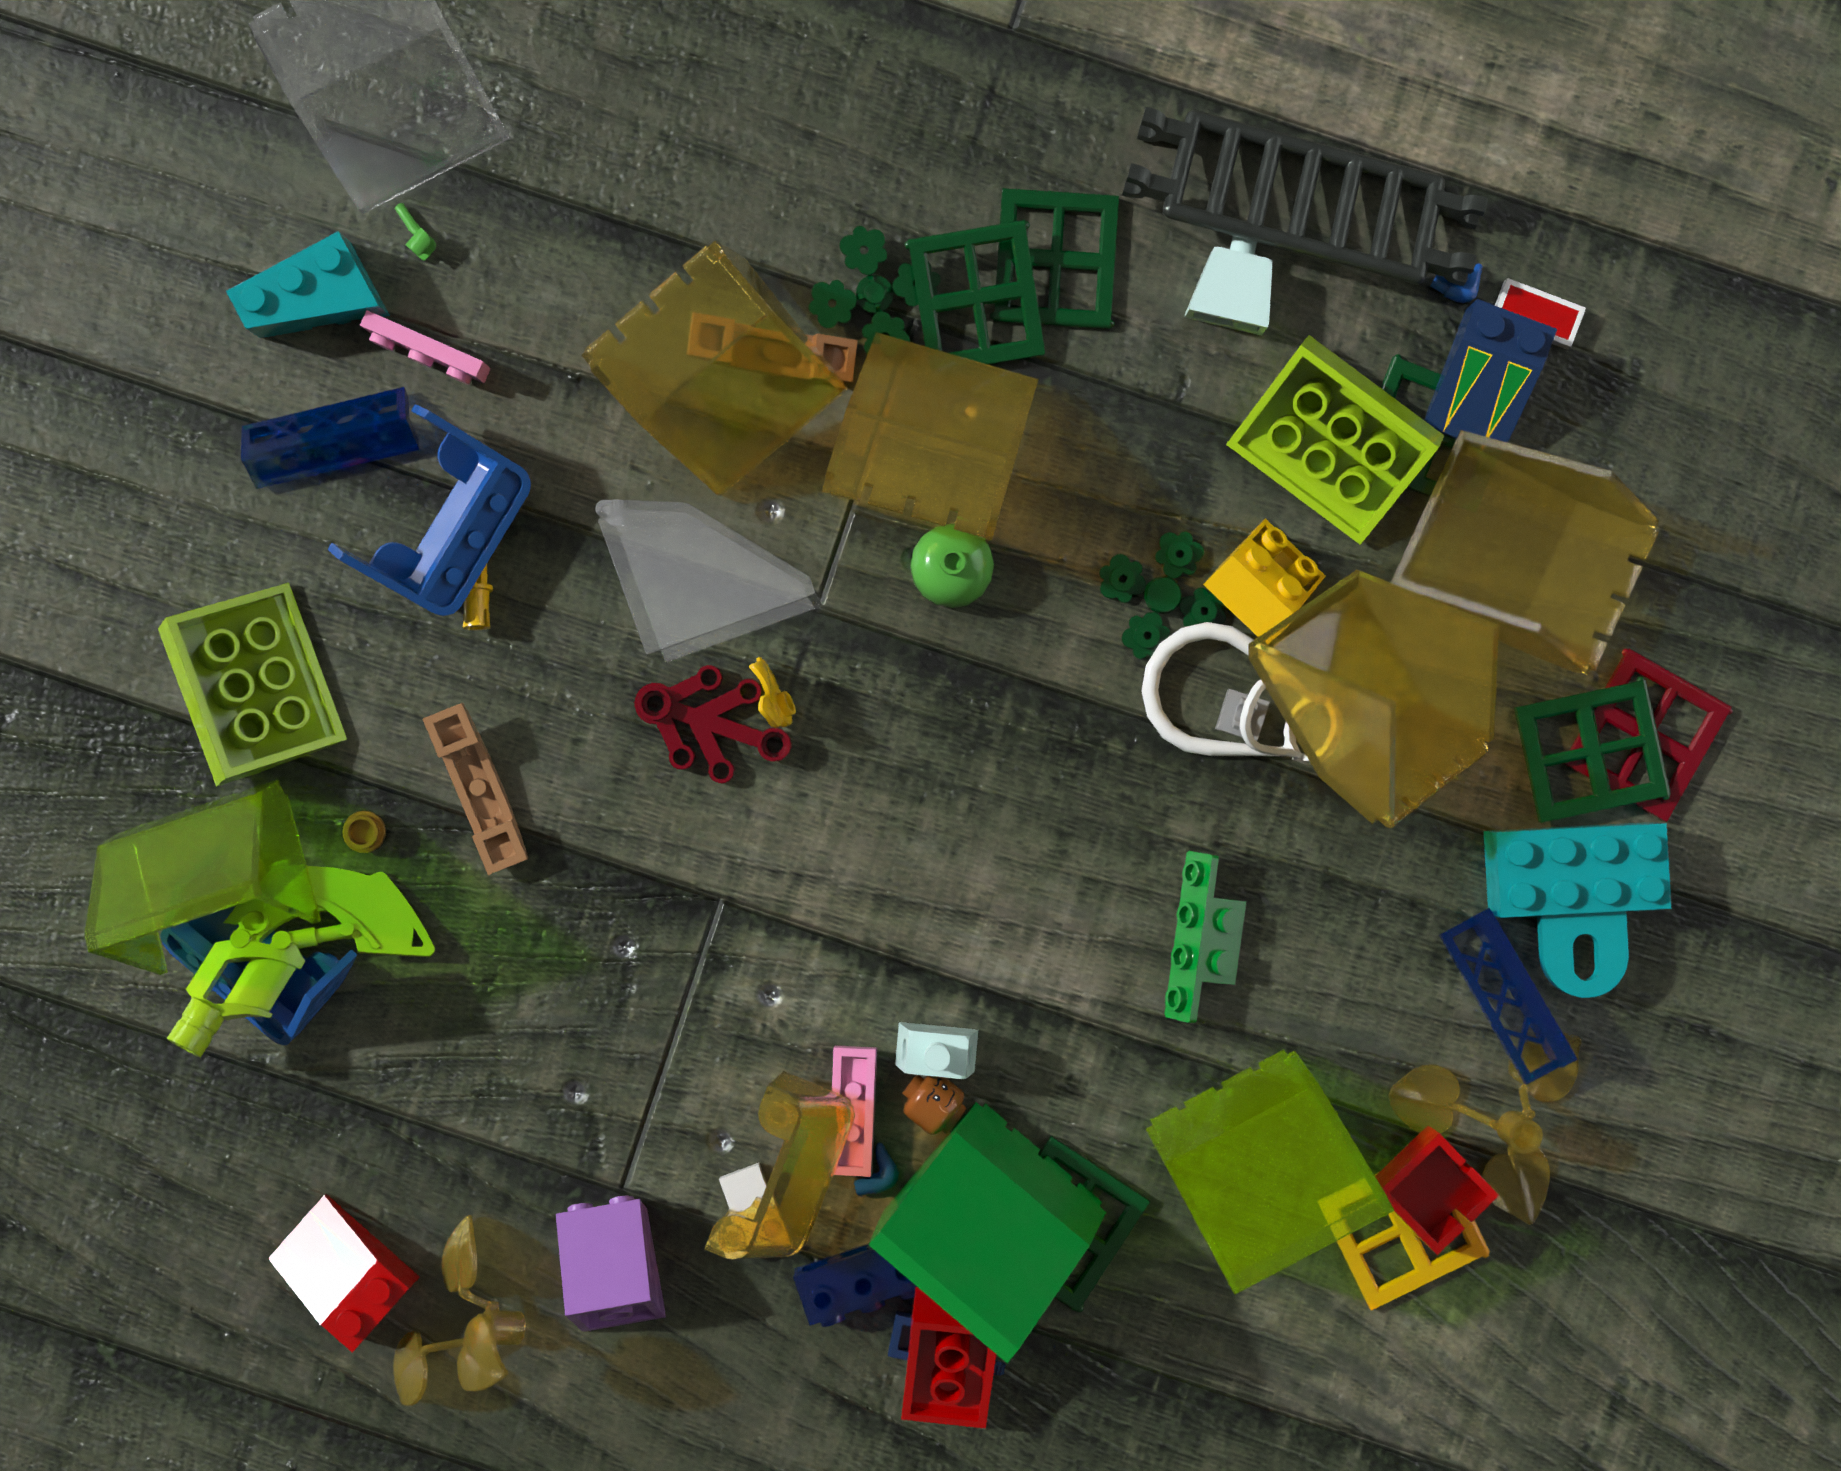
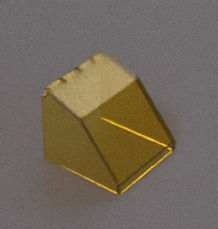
[581,241,849,496]
[822,332,1038,542]
[1390,430,1659,675]
[1248,570,1499,828]

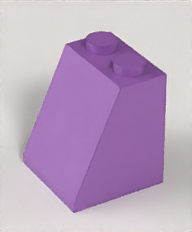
[556,1196,666,1332]

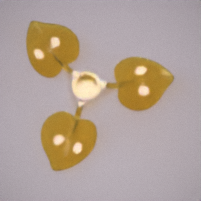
[1389,1031,1582,1225]
[393,1215,525,1406]

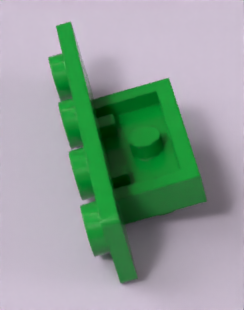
[1164,851,1247,1023]

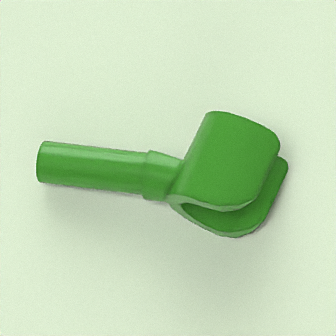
[395,203,436,261]

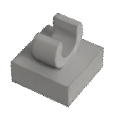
[1215,689,1270,741]

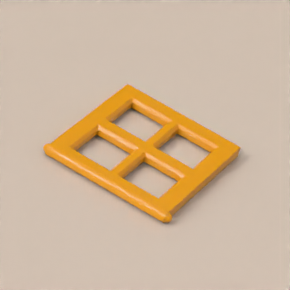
[1317,1173,1490,1311]

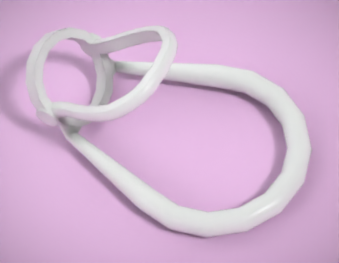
[1141,622,1344,765]

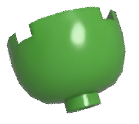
[910,523,994,608]

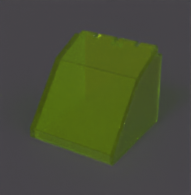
[84,780,321,975]
[1146,1050,1394,1294]

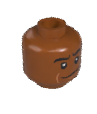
[902,1075,967,1135]

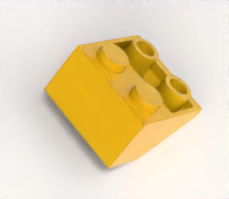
[1203,518,1326,643]

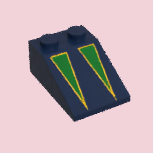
[1424,299,1557,456]

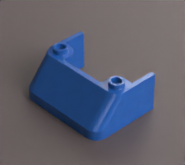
[328,404,531,616]
[160,844,357,1046]

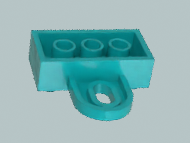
[1484,822,1672,998]

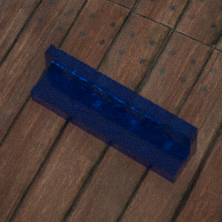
[241,387,419,489]
[1439,908,1578,1085]

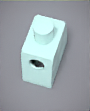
[1184,236,1272,336]
[895,1022,978,1079]

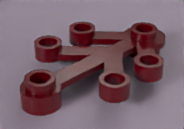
[634,665,792,783]

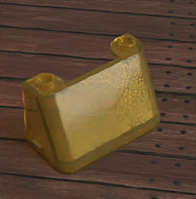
[705,1071,855,1259]

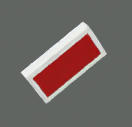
[1495,278,1586,349]

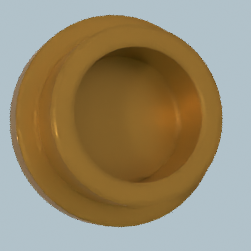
[342,811,386,853]

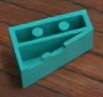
[226,231,390,338]

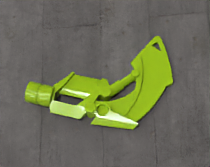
[167,862,435,1058]

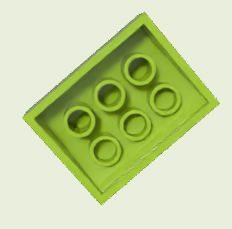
[1226,335,1444,545]
[158,583,347,787]

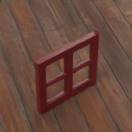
[1562,648,1733,822]

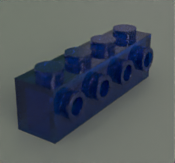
[793,1243,917,1327]

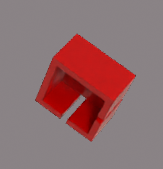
[1368,1125,1499,1255]

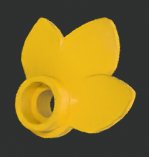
[749,657,796,728]

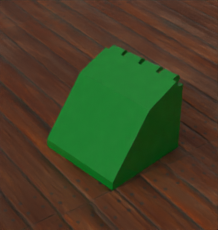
[868,1102,1106,1363]

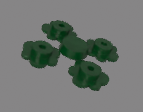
[808,226,941,360]
[1099,532,1226,659]

